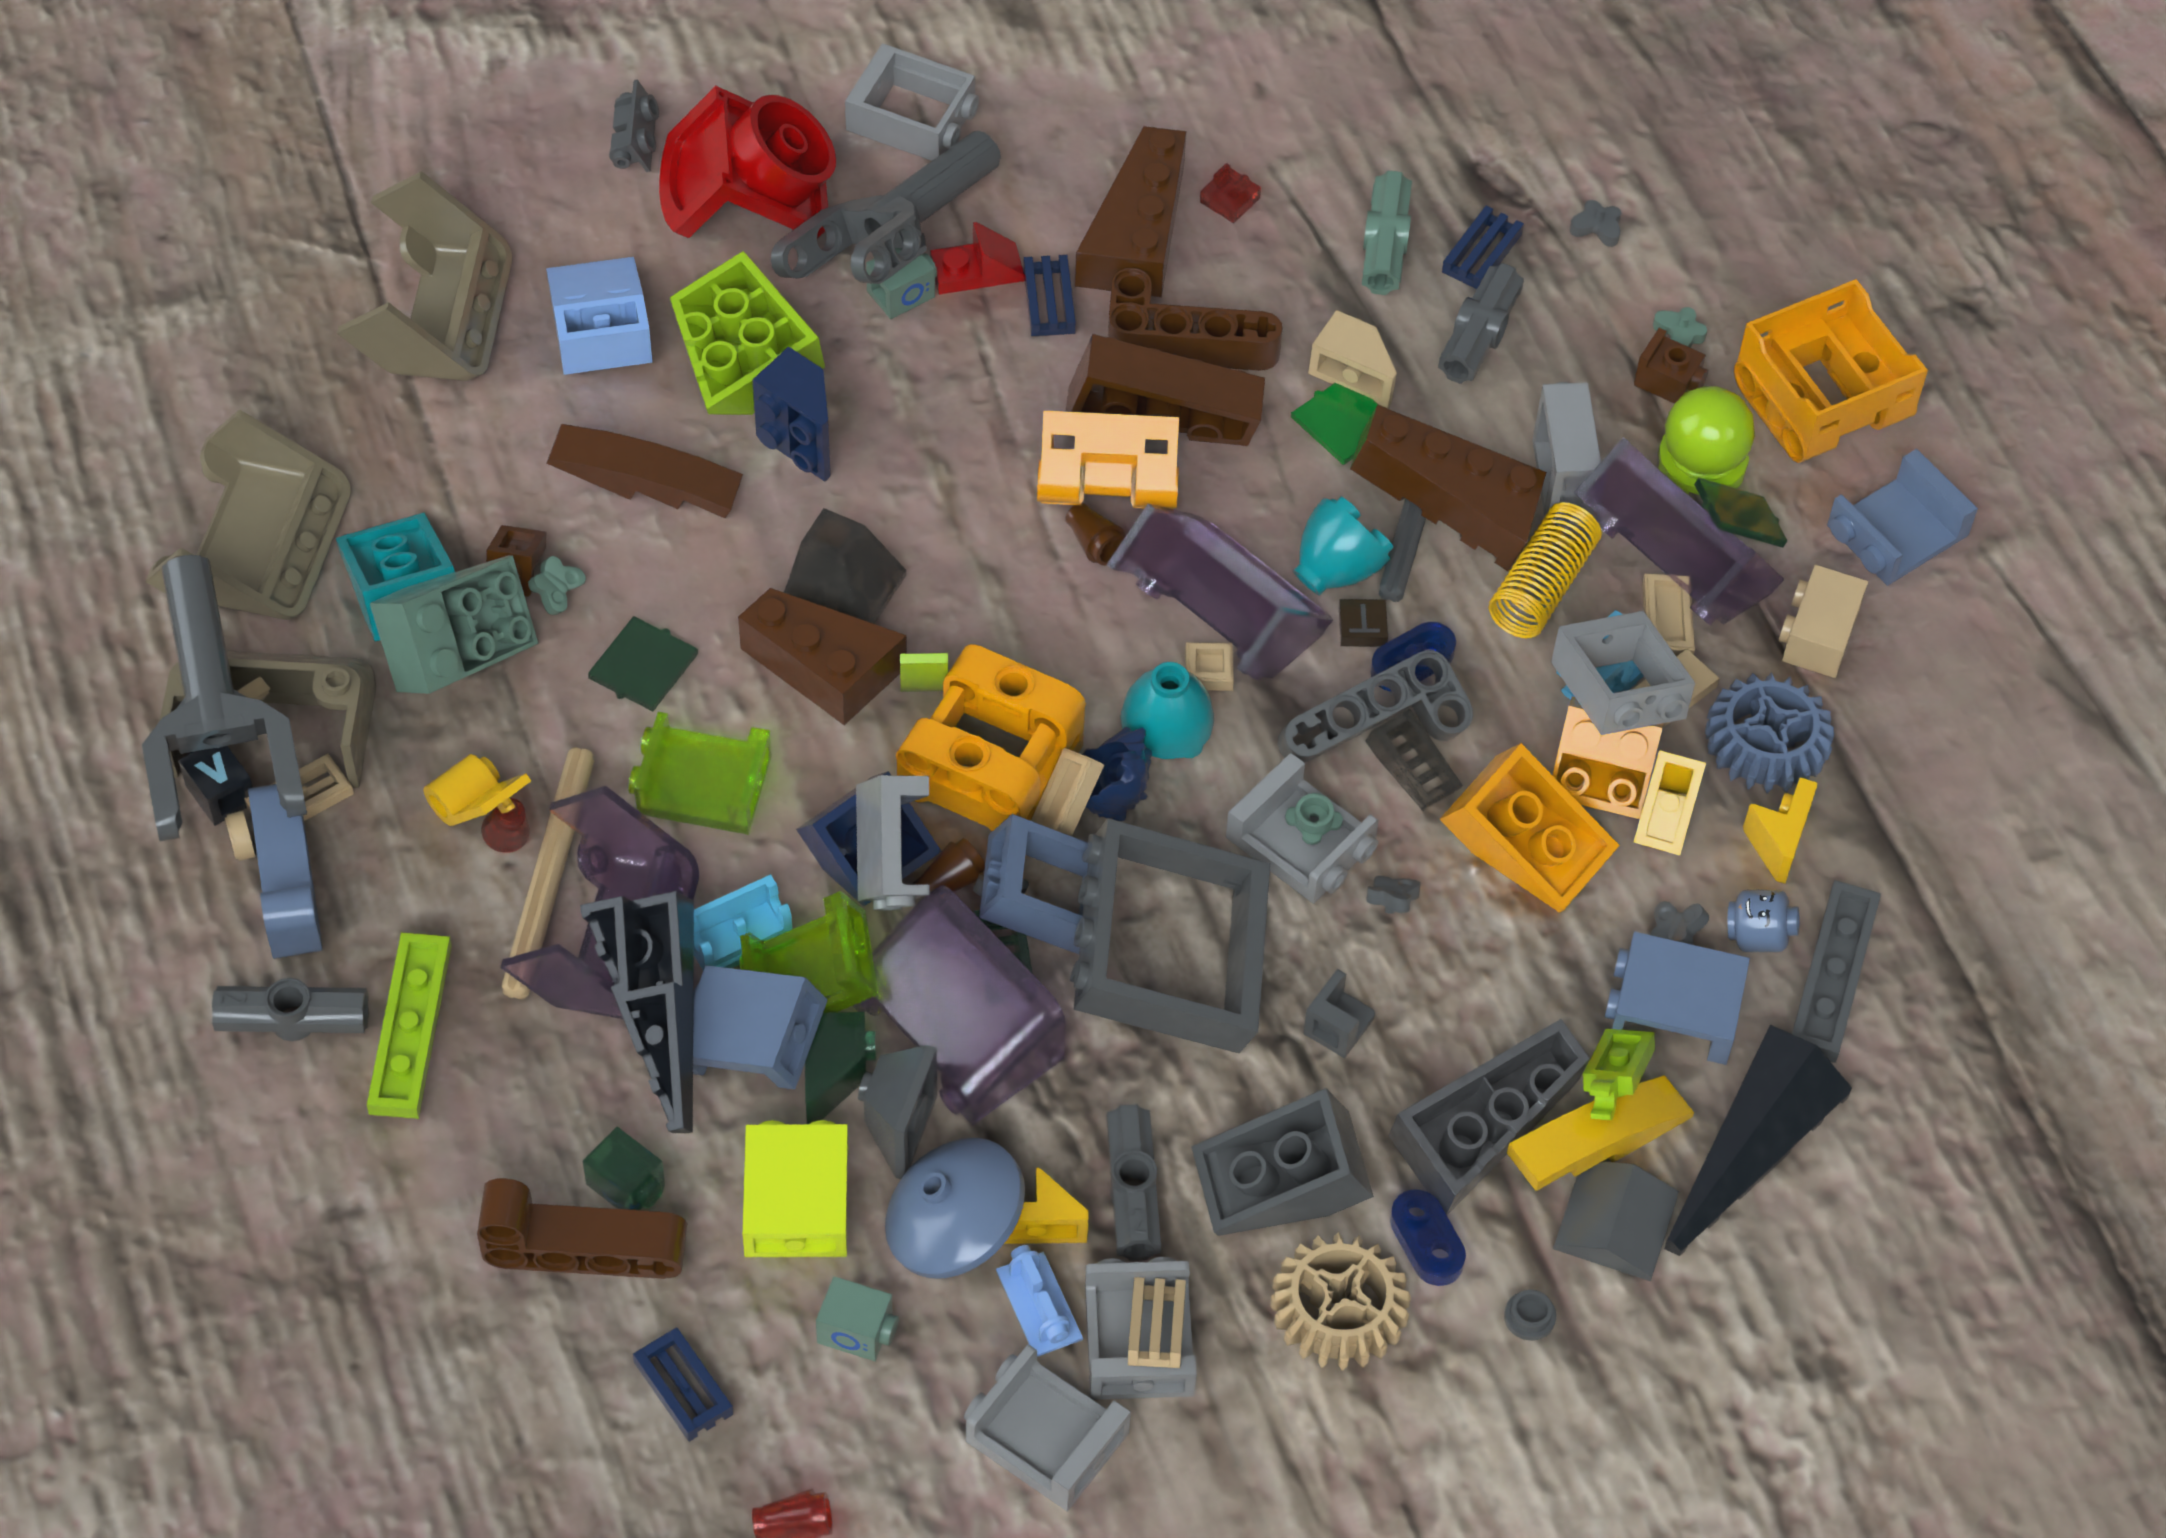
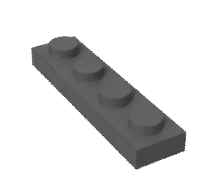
[1792,880,1882,1063]

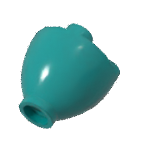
[1293,496,1394,596]
[1120,662,1214,759]

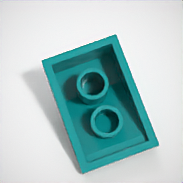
[336,513,455,642]

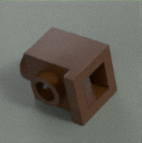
[1634,328,1709,404]

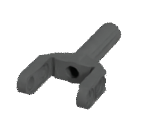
[771,131,1001,284]
[142,555,307,842]

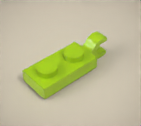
[1583,1029,1655,1120]

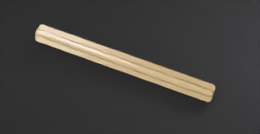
[502,747,594,999]

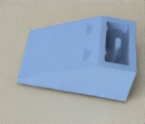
[546,257,653,375]

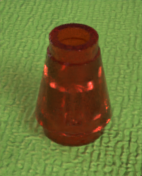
[481,798,530,853]
[752,1488,833,1538]

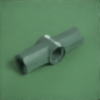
[1362,171,1412,295]

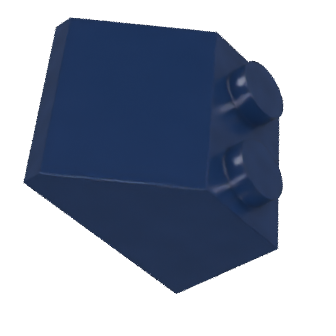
[796,771,942,906]

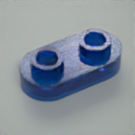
[1370,622,1456,692]
[1390,1189,1466,1286]

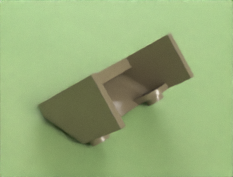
[337,171,512,381]
[159,651,376,788]

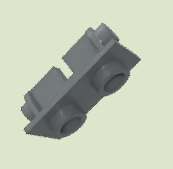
[609,79,659,172]

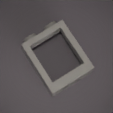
[845,43,979,161]
[1532,382,1603,526]
[1551,611,1695,735]

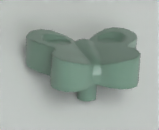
[1653,307,1707,348]
[528,556,586,615]

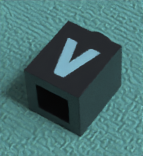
[178,746,253,826]

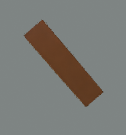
[546,424,743,518]

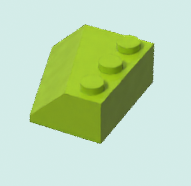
[670,251,825,415]

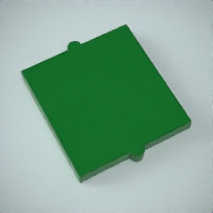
[1291,383,1378,465]

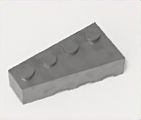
[1389,1019,1590,1217]

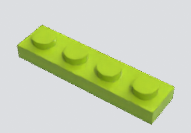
[367,932,452,1119]

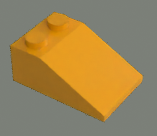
[1440,743,1620,912]

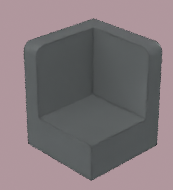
[1303,969,1375,1059]

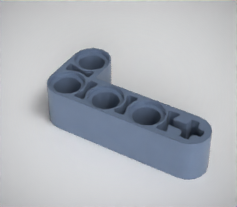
[248,784,323,959]

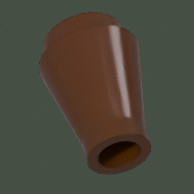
[1065,503,1127,566]
[912,838,985,906]

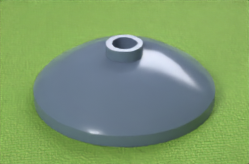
[885,1138,1025,1279]

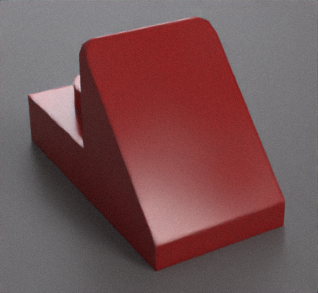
[930,222,1025,295]

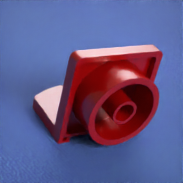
[659,85,836,239]

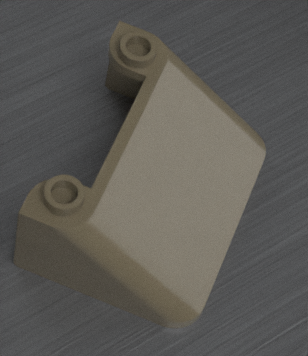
[145,410,351,620]

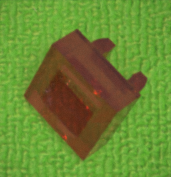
[1200,163,1261,224]

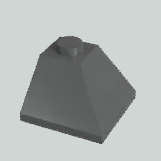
[858,1045,937,1179]

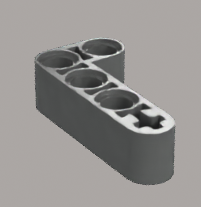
[1278,650,1473,763]

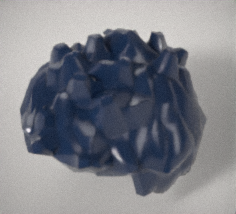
[1082,727,1152,822]

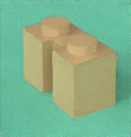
[1779,565,1868,678]

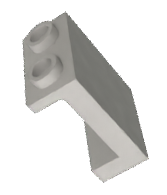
[1226,753,1379,904]
[856,775,930,911]
[1085,1257,1197,1400]
[964,1344,1131,1512]

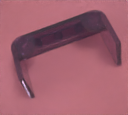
[1574,437,1785,626]
[1107,503,1333,680]
[500,786,699,1020]

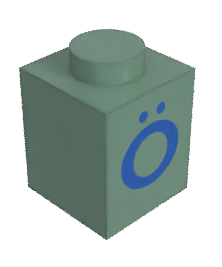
[866,248,937,320]
[816,1276,899,1362]

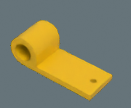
[423,754,531,826]

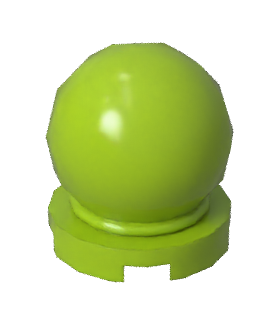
[1658,386,1755,500]

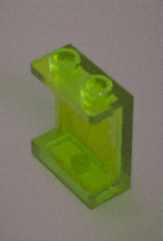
[628,712,772,835]
[739,891,879,1019]

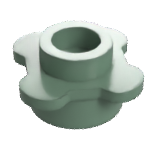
[1285,793,1343,845]

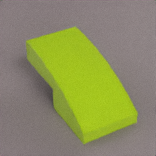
[900,653,948,692]

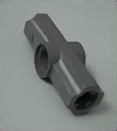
[1438,263,1524,384]
[212,978,369,1041]
[1106,1104,1161,1261]

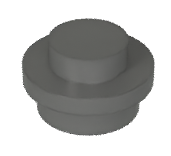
[1504,1290,1556,1341]

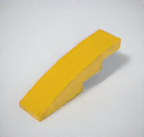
[1507,1075,1694,1191]

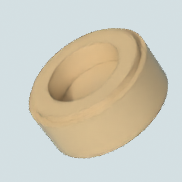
[225,810,256,861]

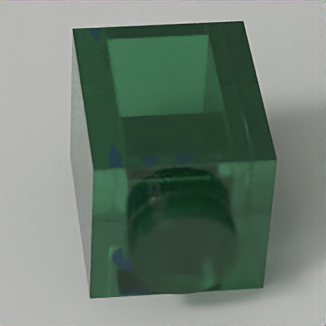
[582,1127,665,1210]

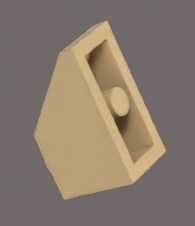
[1308,310,1397,408]

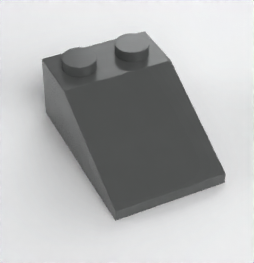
[1191,1088,1374,1236]

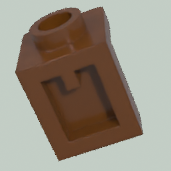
[486,525,546,597]

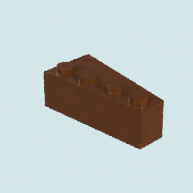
[1075,126,1187,298]
[1065,334,1265,446]
[1350,405,1547,571]

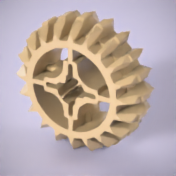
[1270,1232,1411,1371]

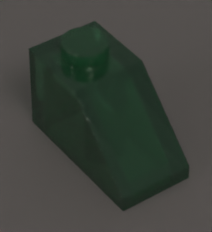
[805,1012,876,1124]

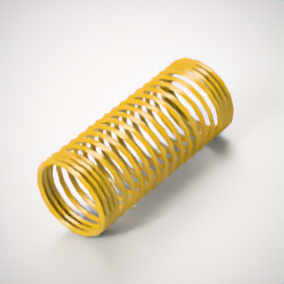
[1488,502,1602,639]

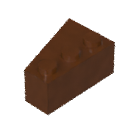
[738,588,907,726]

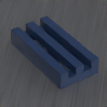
[1442,205,1524,289]
[1024,255,1076,336]
[633,1327,733,1442]

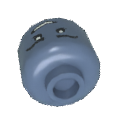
[1727,889,1800,952]

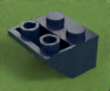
[753,346,831,482]

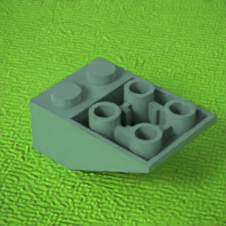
[370,555,539,694]

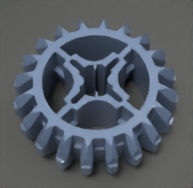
[1705,672,1834,794]

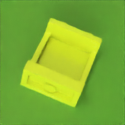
[742,1120,848,1257]

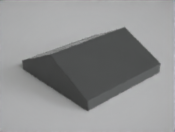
[1553,1162,1679,1281]

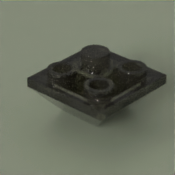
[784,508,906,624]

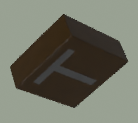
[1338,599,1388,647]

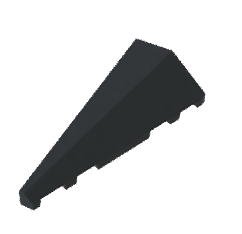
[580,891,694,1134]
[1664,1025,1852,1256]

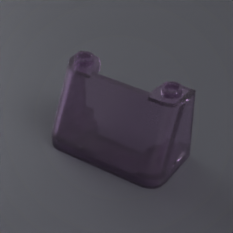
[845,885,1066,1126]

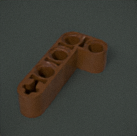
[1108,268,1283,371]
[477,1178,688,1279]

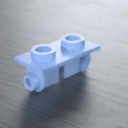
[996,1245,1083,1357]

